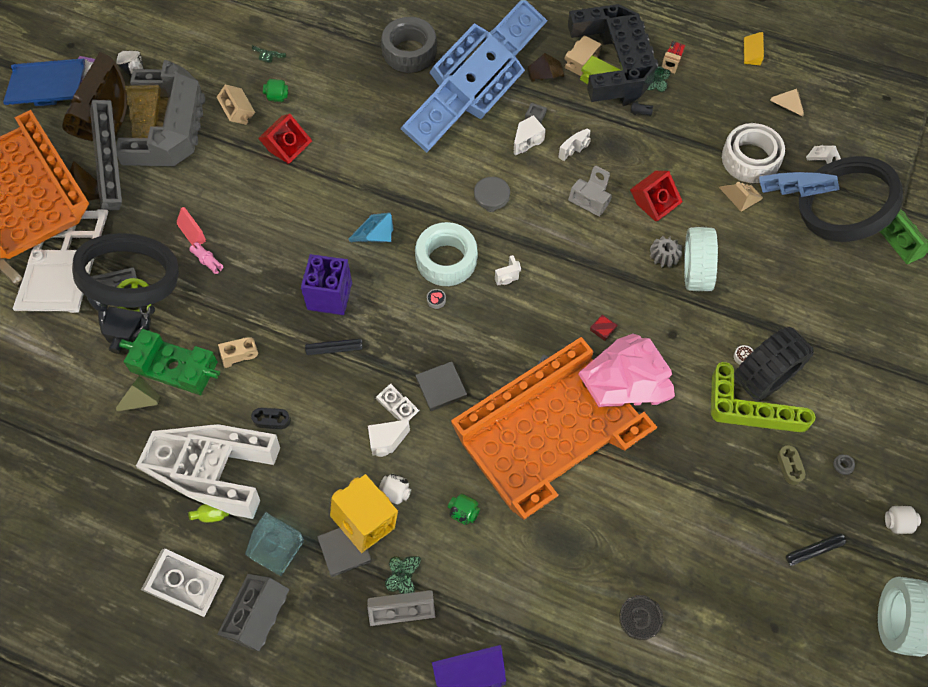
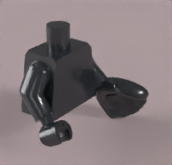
[87,297,155,354]

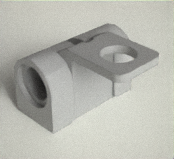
[568,166,612,217]

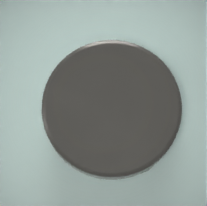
[474,177,510,212]

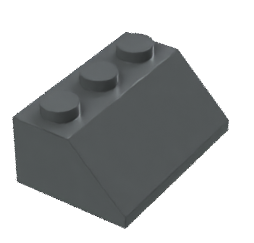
[217,574,289,651]

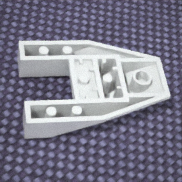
[136,424,280,519]

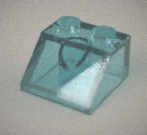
[245,512,304,576]

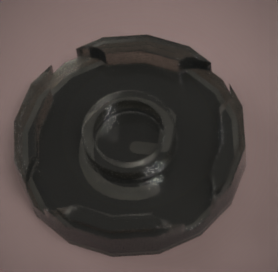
[619,595,664,640]

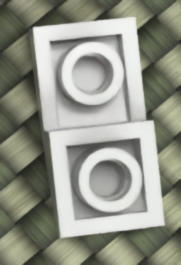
[559,129,591,161]
[376,384,419,421]

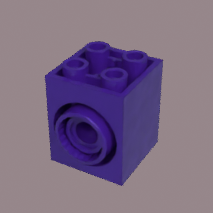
[301,254,352,315]

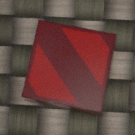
[590,315,617,341]

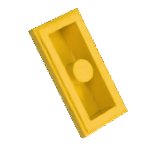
[744,32,764,65]

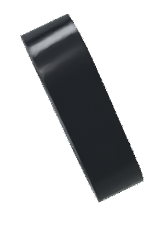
[251,408,291,429]

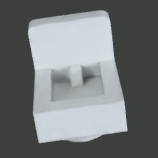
[495,255,521,286]

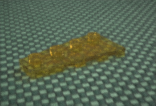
[125,85,161,138]

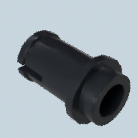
[630,101,653,116]

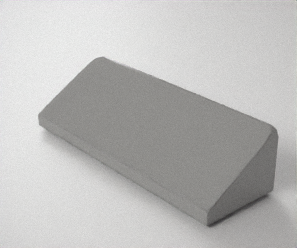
[368,590,436,626]

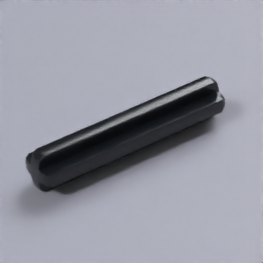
[305,338,363,355]
[786,533,846,566]

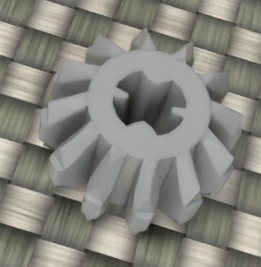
[650,236,682,268]

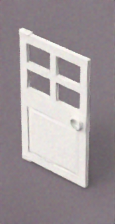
[13,209,109,313]

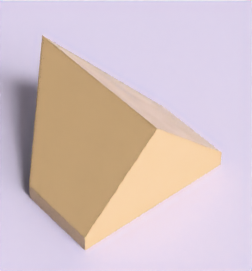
[770,89,804,117]
[719,182,763,211]

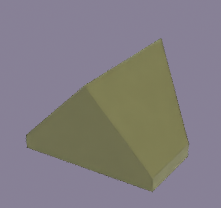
[116,376,161,411]

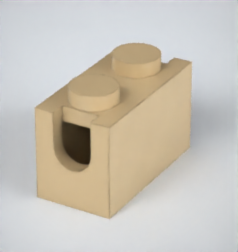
[565,35,601,76]
[217,84,255,125]

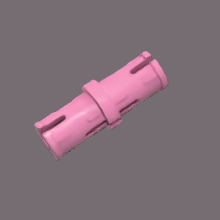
[190,242,223,274]

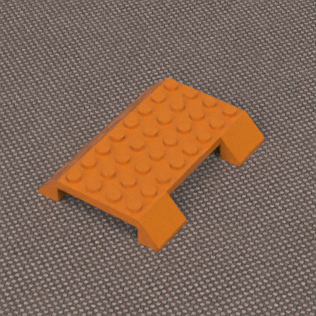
[0,110,89,259]
[451,337,657,520]

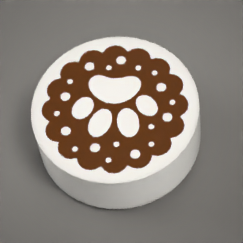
[734,345,753,365]

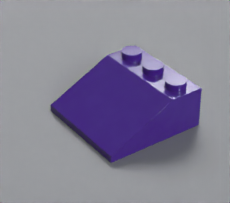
[432,645,506,687]

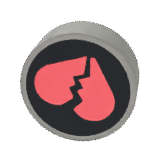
[427,289,446,309]

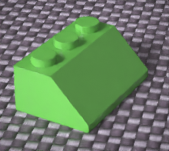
[880,209,928,265]

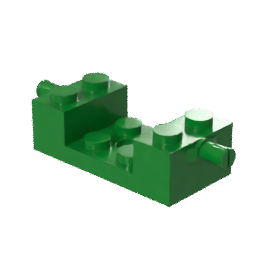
[120,329,220,396]

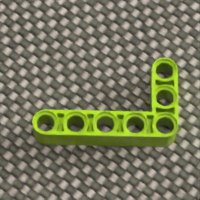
[711,362,816,432]

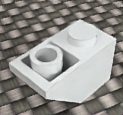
[514,115,545,156]

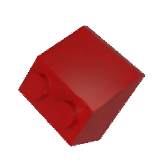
[258,114,312,164]
[630,170,683,221]

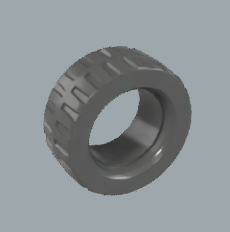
[381,17,437,73]

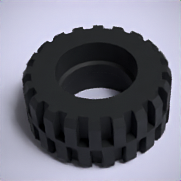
[734,327,814,401]

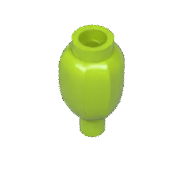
[188,504,229,523]

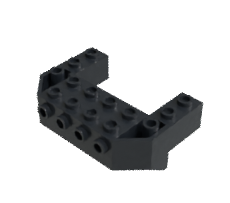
[568,4,658,106]

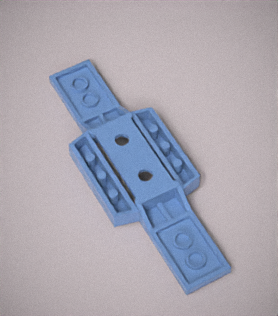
[401,0,548,153]

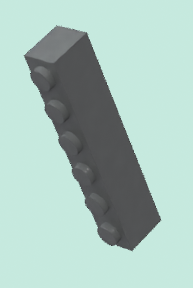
[90,100,122,210]

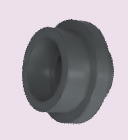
[833,455,855,475]

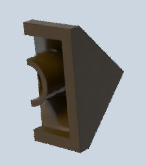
[528,53,564,82]
[69,161,99,201]

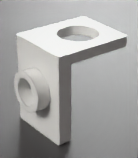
[806,145,841,164]

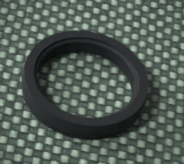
[799,156,903,242]
[72,233,179,307]

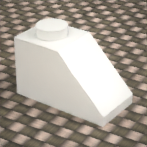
[368,420,410,457]

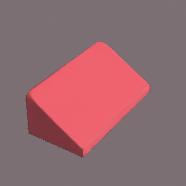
[177,207,206,248]

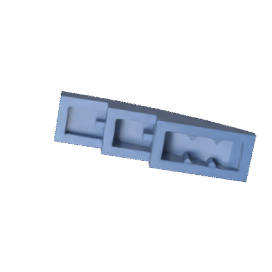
[759,172,840,197]

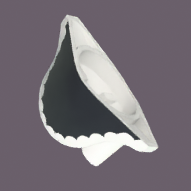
[116,51,143,77]

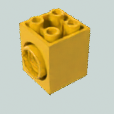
[330,474,398,553]

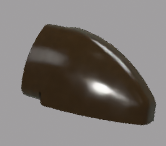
[62,52,127,141]

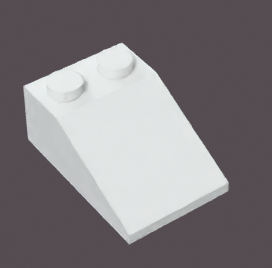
[141,549,224,617]

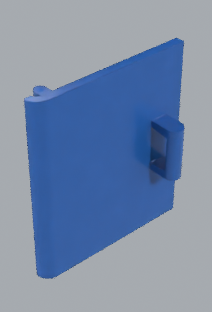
[3,58,85,106]

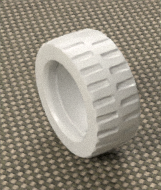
[722,123,785,183]

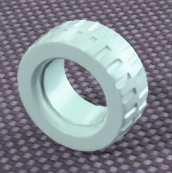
[415,222,478,286]
[684,227,718,291]
[878,577,928,657]

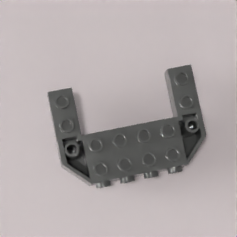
[116,60,205,166]

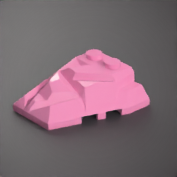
[579,334,675,407]

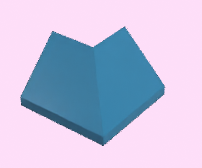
[349,213,394,242]

